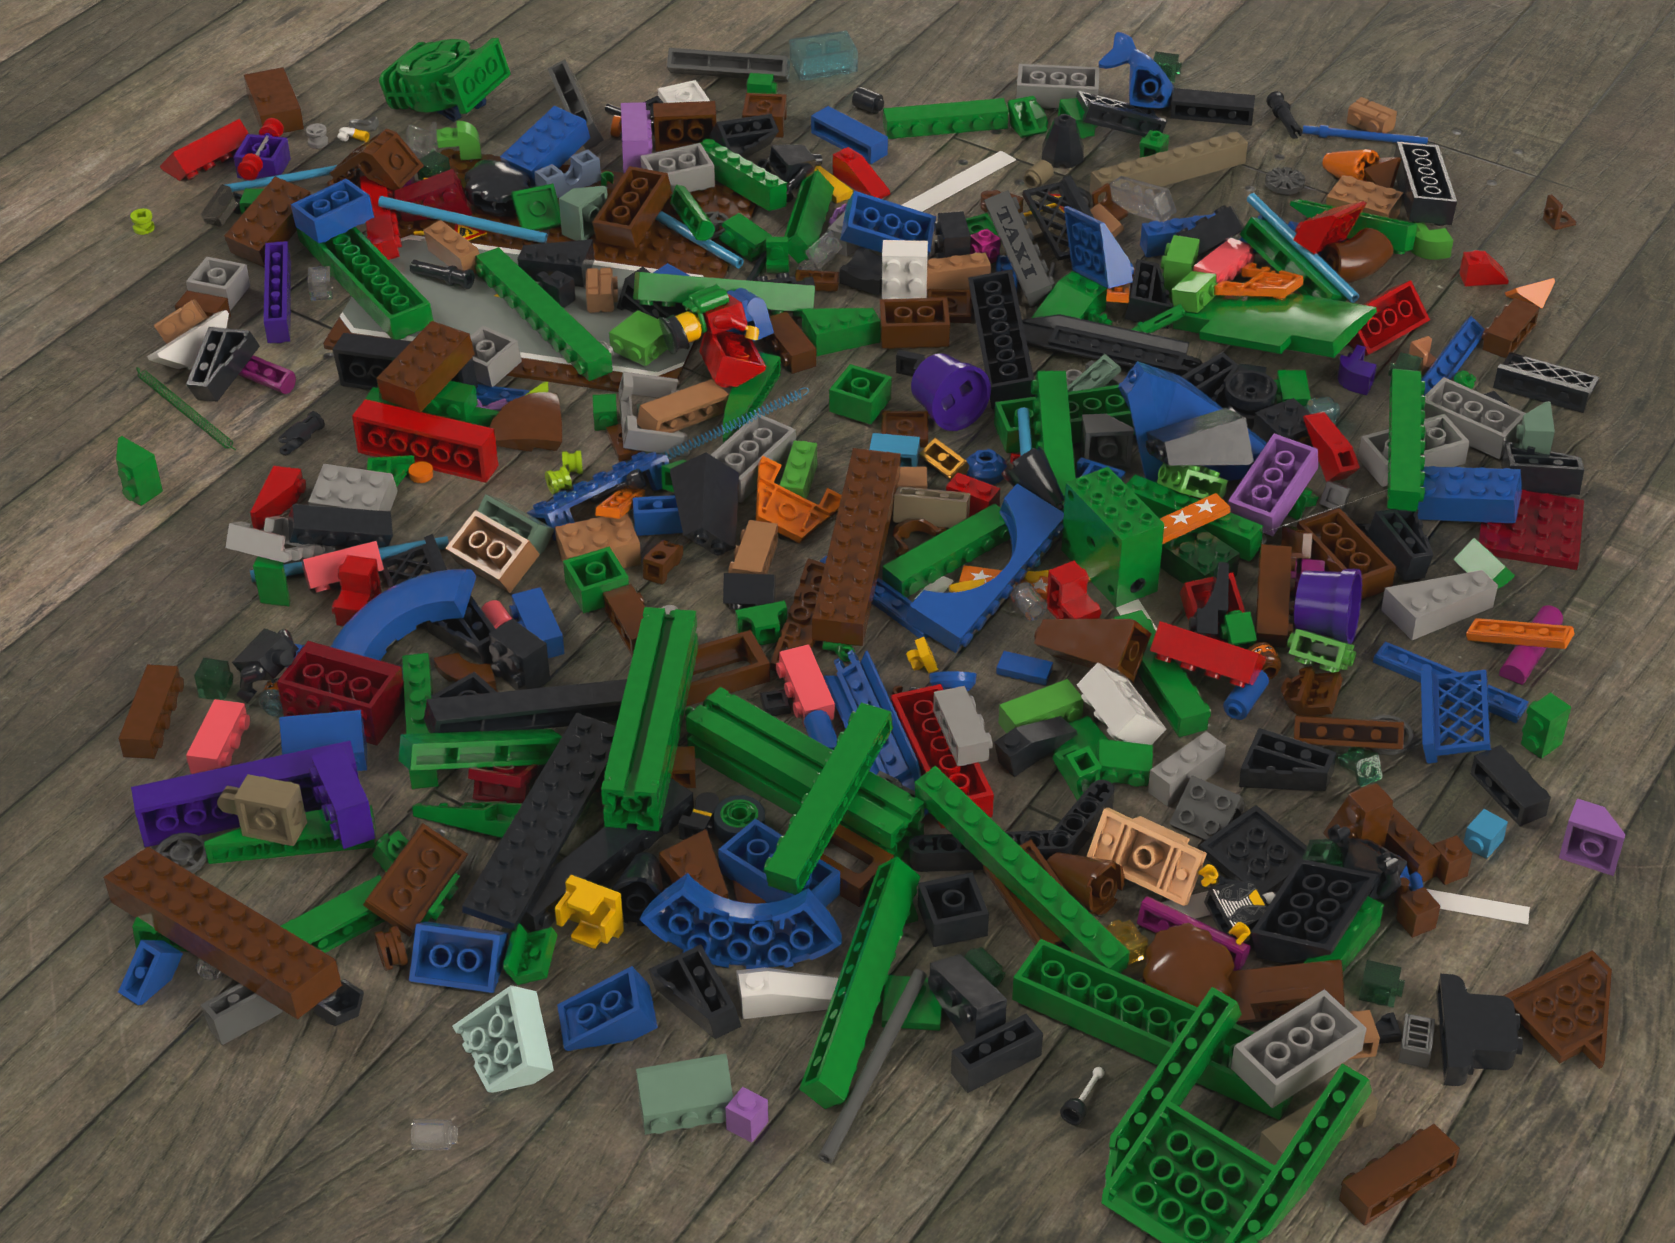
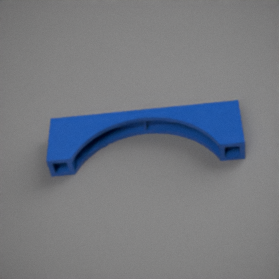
[905,484,1064,653]

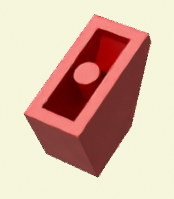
[1459,250,1509,286]

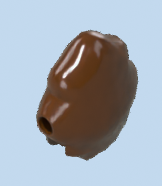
[1142,923,1234,1007]

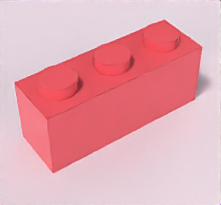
[301,541,384,593]
[776,644,835,727]
[186,699,250,774]

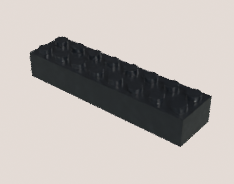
[968,269,1036,409]

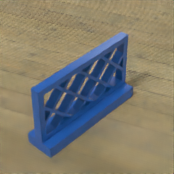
[1421,670,1491,764]

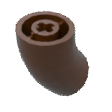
[1321,228,1393,283]

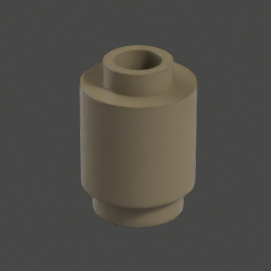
[1023,160,1054,188]

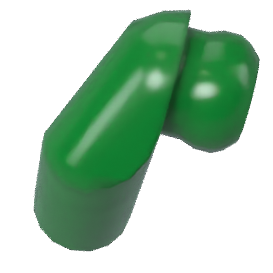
[822,641,855,662]

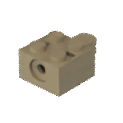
[217,774,307,846]

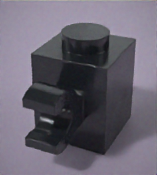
[535,271,576,308]

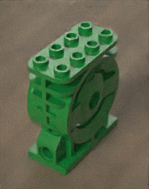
[379,38,511,114]

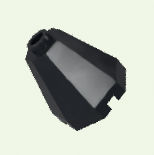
[1042,114,1084,168]

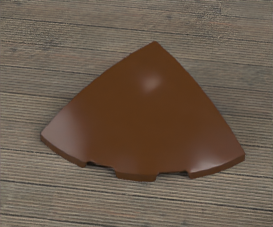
[489,392,562,452]

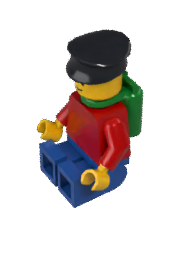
[658,284,774,354]

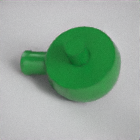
[1454,370,1476,389]

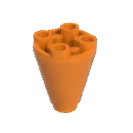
[1322,149,1380,182]

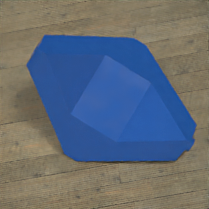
[1118,361,1267,483]

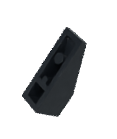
[994,716,1077,777]

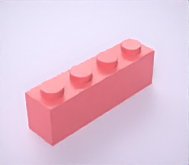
[1193,238,1255,283]

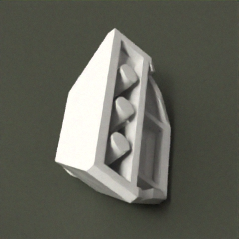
[147,310,229,370]

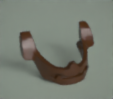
[893,518,946,558]

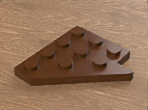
[1503,950,1612,1069]

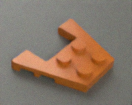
[1214,263,1303,299]
[756,455,842,543]

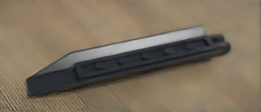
[1022,314,1203,376]

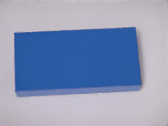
[996,651,1053,685]

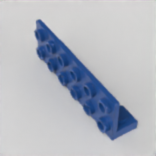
[527,452,669,541]

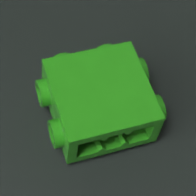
[609,310,668,366]
[1157,462,1228,499]
[1287,629,1356,673]

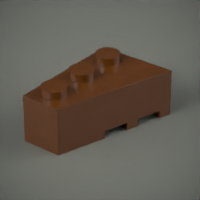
[1323,783,1393,858]
[659,829,728,899]

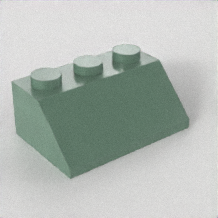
[477,494,555,554]
[636,1054,733,1135]

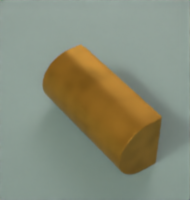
[919,438,969,480]

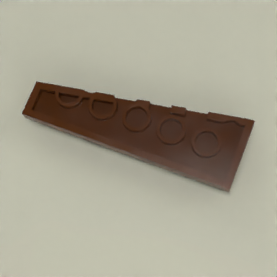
[770,558,825,672]

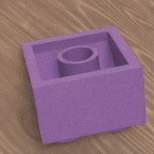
[1559,799,1625,876]

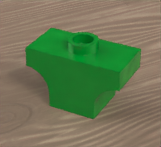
[735,601,787,646]
[1052,744,1102,800]

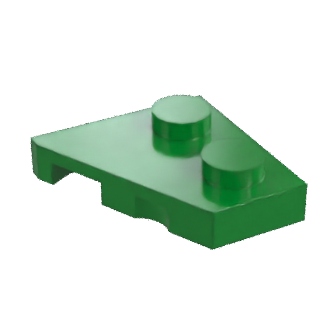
[367,455,415,487]

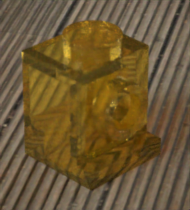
[1107,920,1148,965]

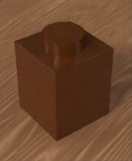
[1433,835,1473,885]

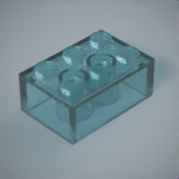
[789,30,858,80]

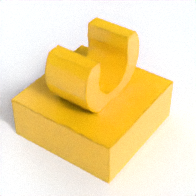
[906,637,938,674]

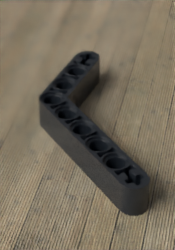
[909,780,1114,872]

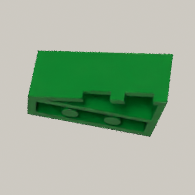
[802,308,881,356]

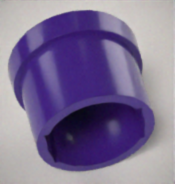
[911,353,991,431]
[1294,569,1362,644]

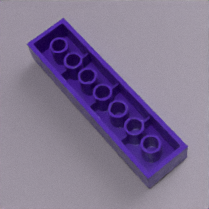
[131,741,359,848]

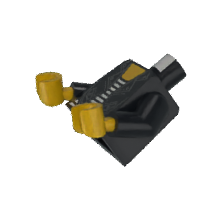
[1198,864,1275,945]

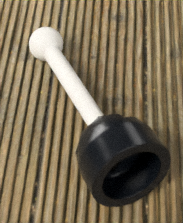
[1060,1067,1105,1125]

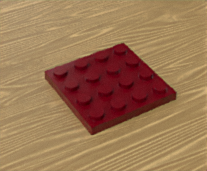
[1478,490,1584,570]

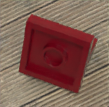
[468,764,538,804]

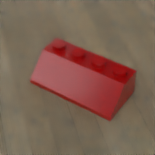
[160,118,249,181]
[1293,201,1367,254]
[1348,280,1430,356]
[699,331,766,388]
[1150,621,1267,688]

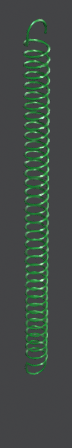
[136,367,236,450]

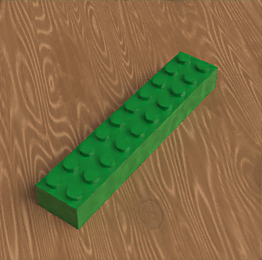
[296,227,434,340]
[1012,939,1296,1120]

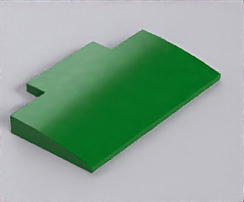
[1173,293,1377,358]

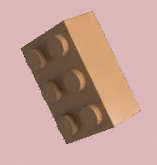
[1326,175,1403,219]
[445,510,540,593]
[555,513,641,568]

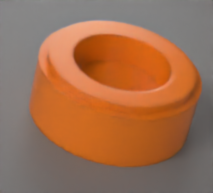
[611,115,622,137]
[409,461,433,483]

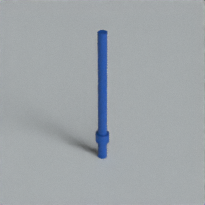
[1302,125,1428,144]

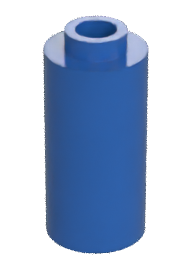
[1223,670,1269,720]
[804,710,837,750]

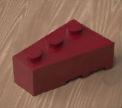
[394,169,472,221]

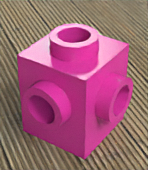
[970,229,1001,264]

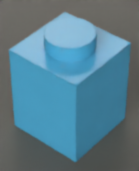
[1463,809,1508,859]

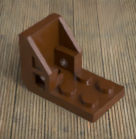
[330,128,424,191]

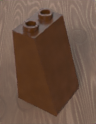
[1034,619,1152,682]

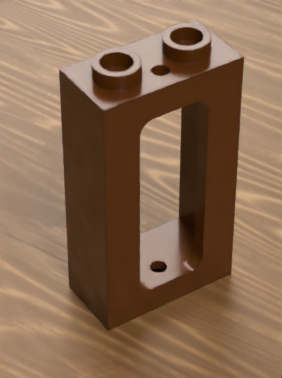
[686,630,770,706]
[820,824,894,907]

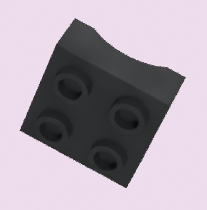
[840,246,882,295]

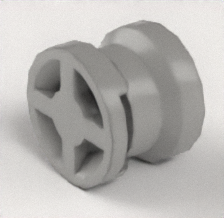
[306,123,328,149]

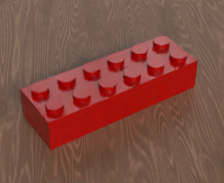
[352,399,499,483]
[891,684,994,829]

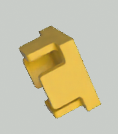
[555,875,624,949]

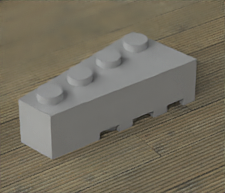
[1381,570,1498,640]

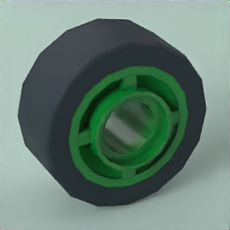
[714,795,765,843]

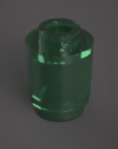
[964,947,1005,988]

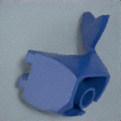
[1099,32,1174,108]

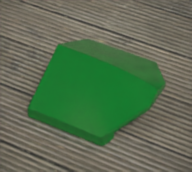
[1007,96,1048,138]

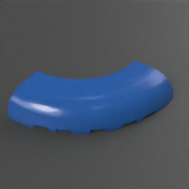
[331,569,477,661]
[640,873,842,969]

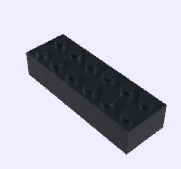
[1394,142,1457,226]
[332,333,478,390]

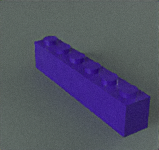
[264,241,291,343]

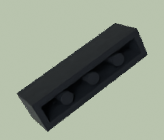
[1170,88,1255,126]
[288,504,393,548]

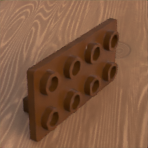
[1228,959,1345,1024]

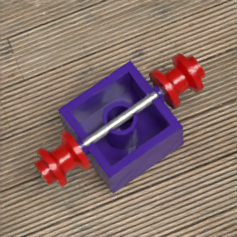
[234,118,291,181]

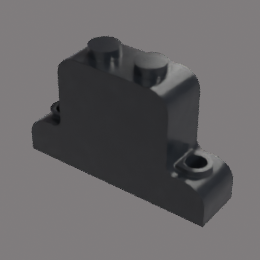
[1436,973,1523,1086]

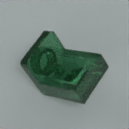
[1338,747,1383,787]

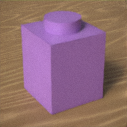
[725,1087,769,1143]

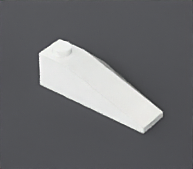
[736,967,838,1019]

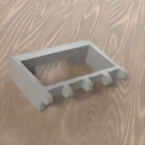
[618,371,689,456]
[225,516,336,563]

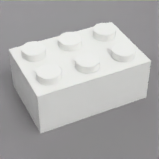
[882,240,928,299]
[1077,663,1166,745]

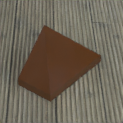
[1364,157,1402,188]

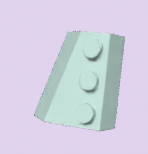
[452,985,554,1093]

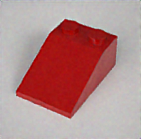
[1179,572,1245,642]

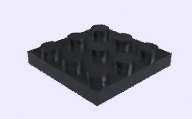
[1199,805,1317,894]

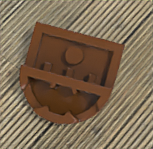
[1281,666,1343,716]

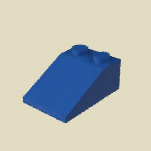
[557,966,658,1051]

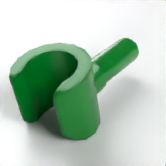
[601,171,614,187]

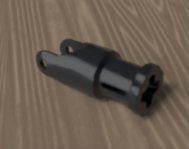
[278,411,325,455]

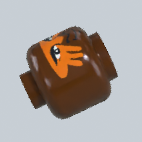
[1247,642,1281,680]

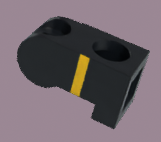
[678,792,719,840]

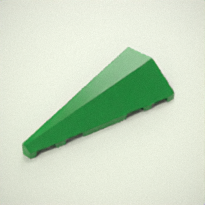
[412,801,522,838]

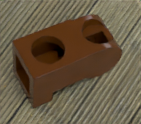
[643,540,683,585]

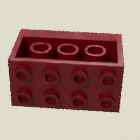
[277,641,405,746]

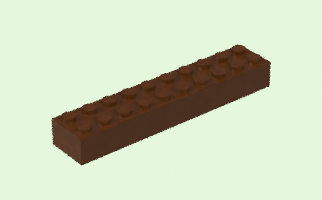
[812,448,901,646]
[103,847,342,1020]

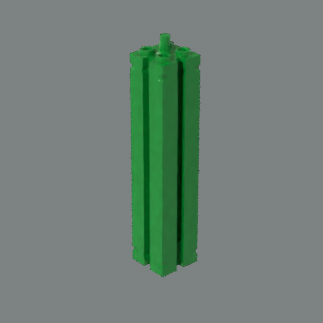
[601,607,698,831]
[685,687,925,860]

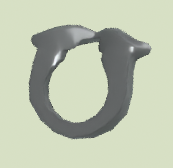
[349,116,379,131]

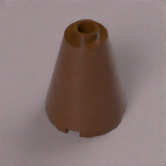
[1047,852,1124,915]

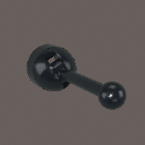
[589,468,646,502]

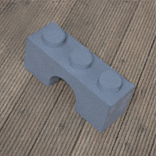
[535,150,601,198]

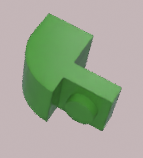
[436,121,482,160]
[1410,222,1453,260]

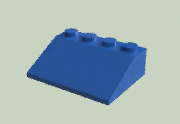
[1064,206,1134,289]

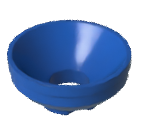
[966,449,1007,485]
[929,671,977,692]

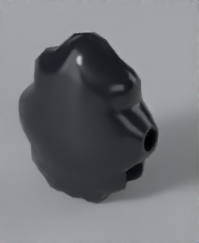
[464,159,531,217]

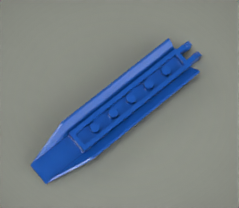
[823,650,930,816]

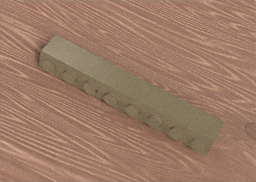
[1090,132,1248,202]

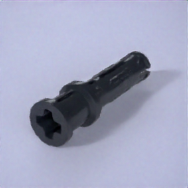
[1266,91,1303,139]
[410,259,475,289]

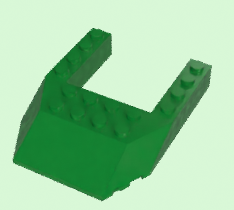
[1101,987,1372,1243]

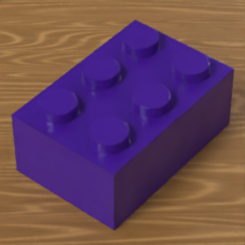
[309,746,375,849]

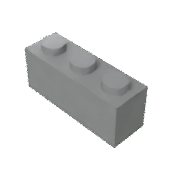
[933,686,993,767]
[1148,731,1226,807]

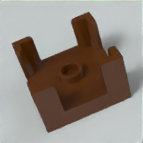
[742,93,787,138]

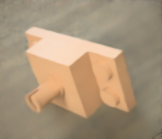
[1086,808,1207,906]

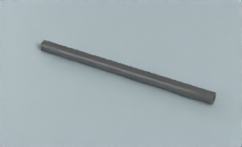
[818,969,927,1164]

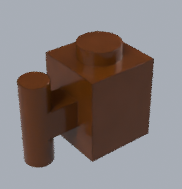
[1394,877,1441,938]

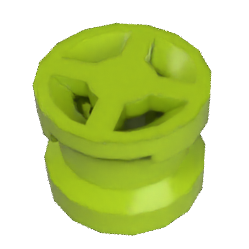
[130,208,155,235]
[562,450,583,474]
[545,466,572,494]

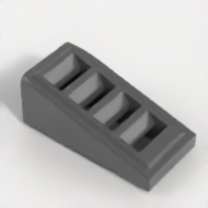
[1398,1013,1435,1068]

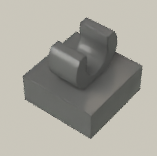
[1319,481,1352,512]

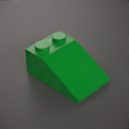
[1031,271,1107,320]

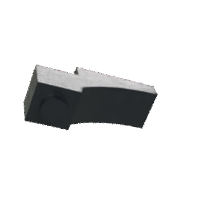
[1188,562,1229,639]

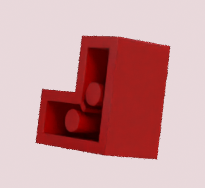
[332,555,382,626]
[1046,561,1101,619]

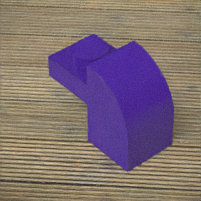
[1337,345,1377,396]

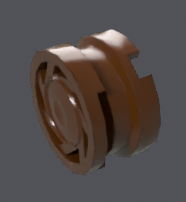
[374,926,408,971]

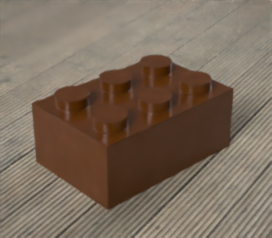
[653,101,716,152]
[879,298,950,349]

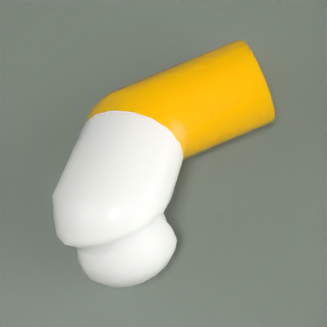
[337,127,370,142]

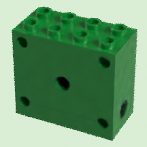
[1061,467,1164,608]

